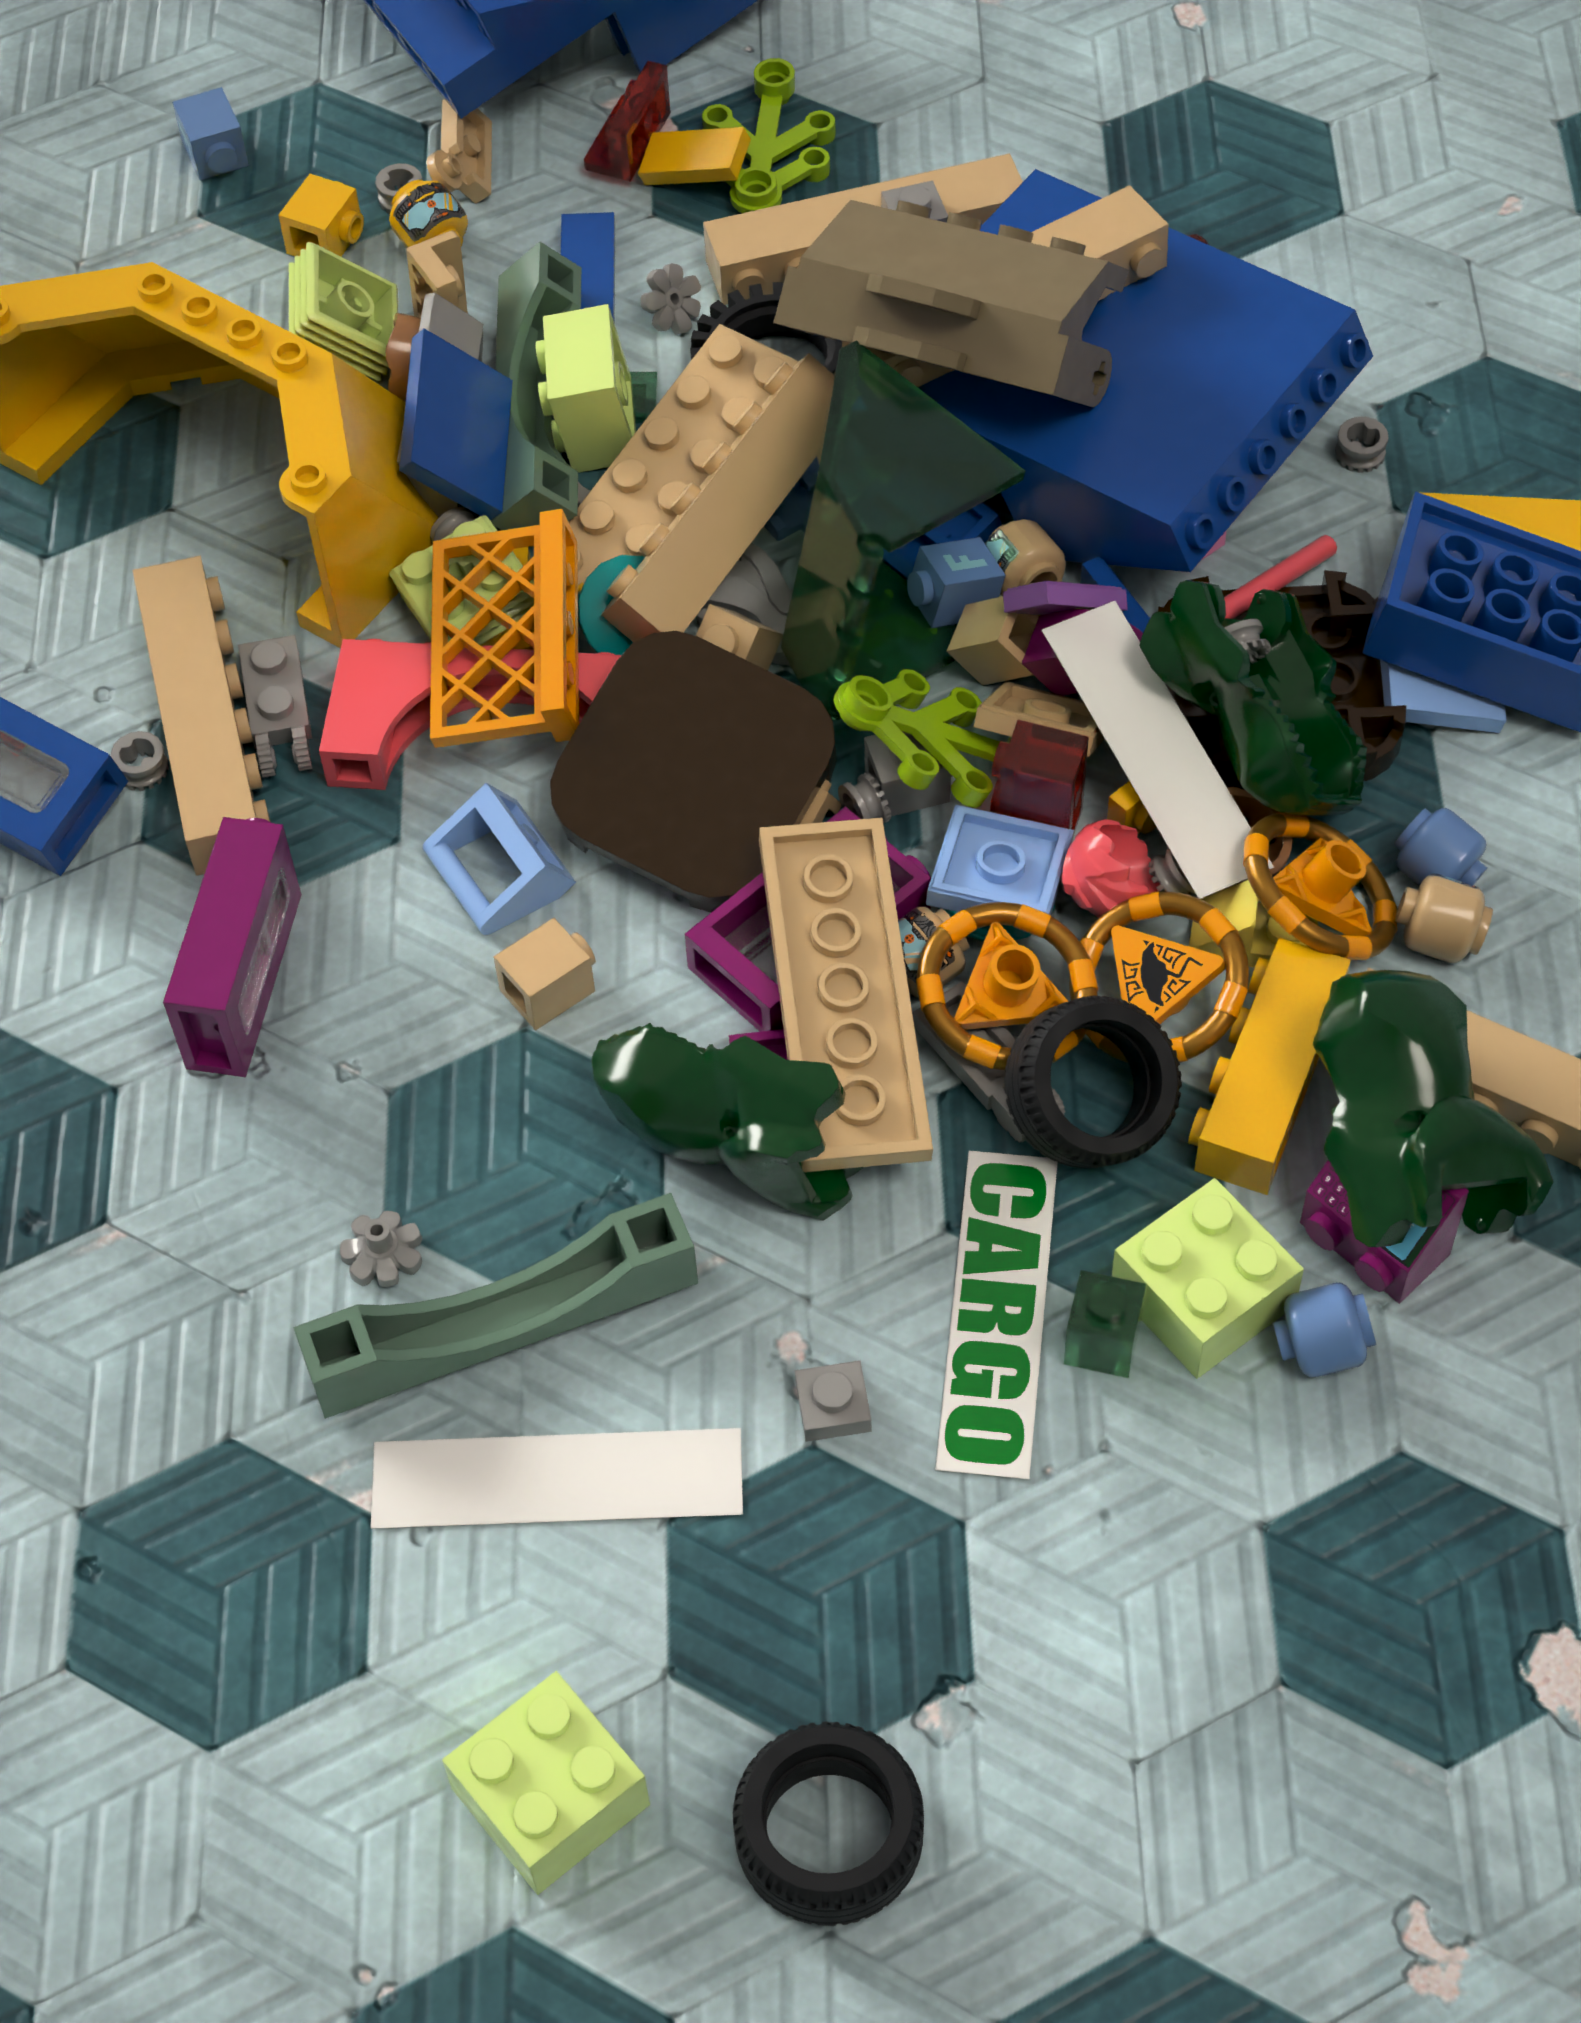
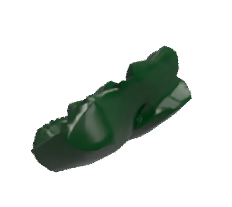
[1139,580,1367,816]
[1313,970,1553,1247]
[591,1023,864,1221]

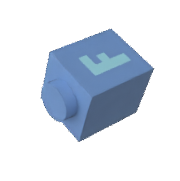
[172,87,249,181]
[907,537,1006,628]

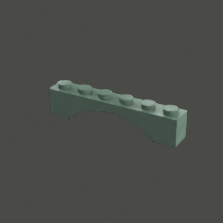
[491,242,582,548]
[293,1193,698,1419]

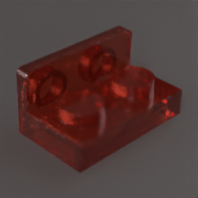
[584,61,671,182]

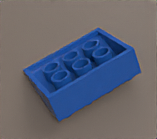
[1362,492,1581,732]

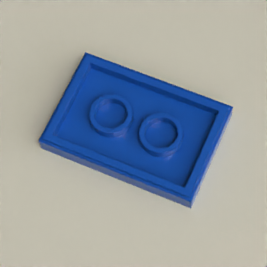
[399,328,513,521]

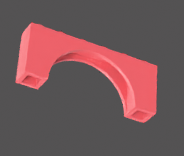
[319,639,621,790]

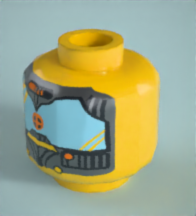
[389,180,468,248]

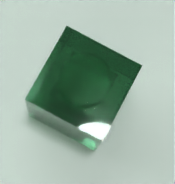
[1064,1270,1146,1378]

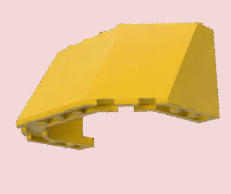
[0,262,438,648]

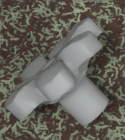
[641,263,701,334]
[340,1211,422,1287]

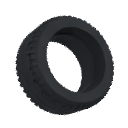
[1004,996,1182,1168]
[733,1721,924,1926]

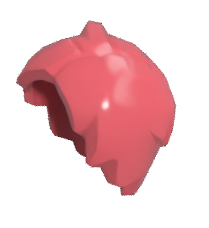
[1061,819,1161,918]

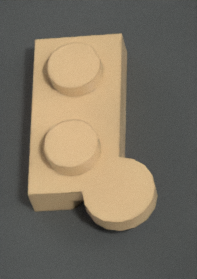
[426,99,492,204]

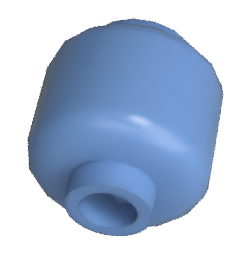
[1394,808,1488,886]
[1273,1283,1376,1377]

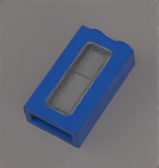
[0,697,128,876]

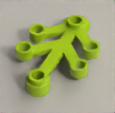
[702,58,836,213]
[834,669,1051,808]

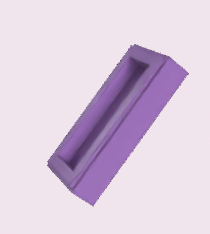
[1003,581,1128,615]

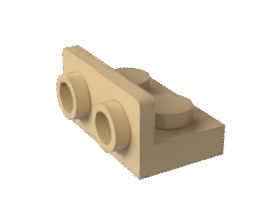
[406,230,468,317]

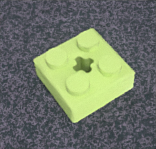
[289,242,398,381]
[389,515,534,645]

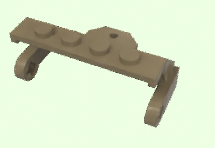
[773,200,1129,407]

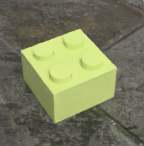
[536,304,636,473]
[1111,1178,1304,1379]
[442,1671,650,1895]

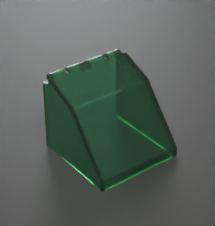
[781,340,1026,720]

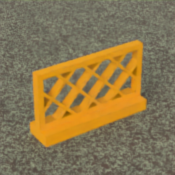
[430,509,579,748]

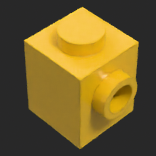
[278,174,364,257]

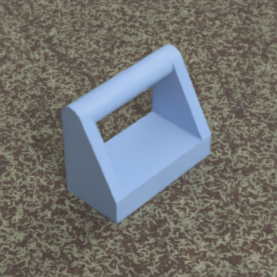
[423,783,576,935]

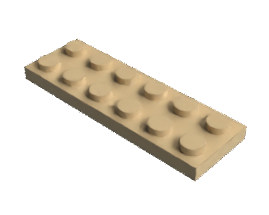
[533,324,799,585]
[759,818,933,1172]

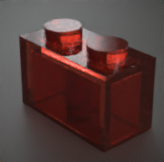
[990,720,1089,840]

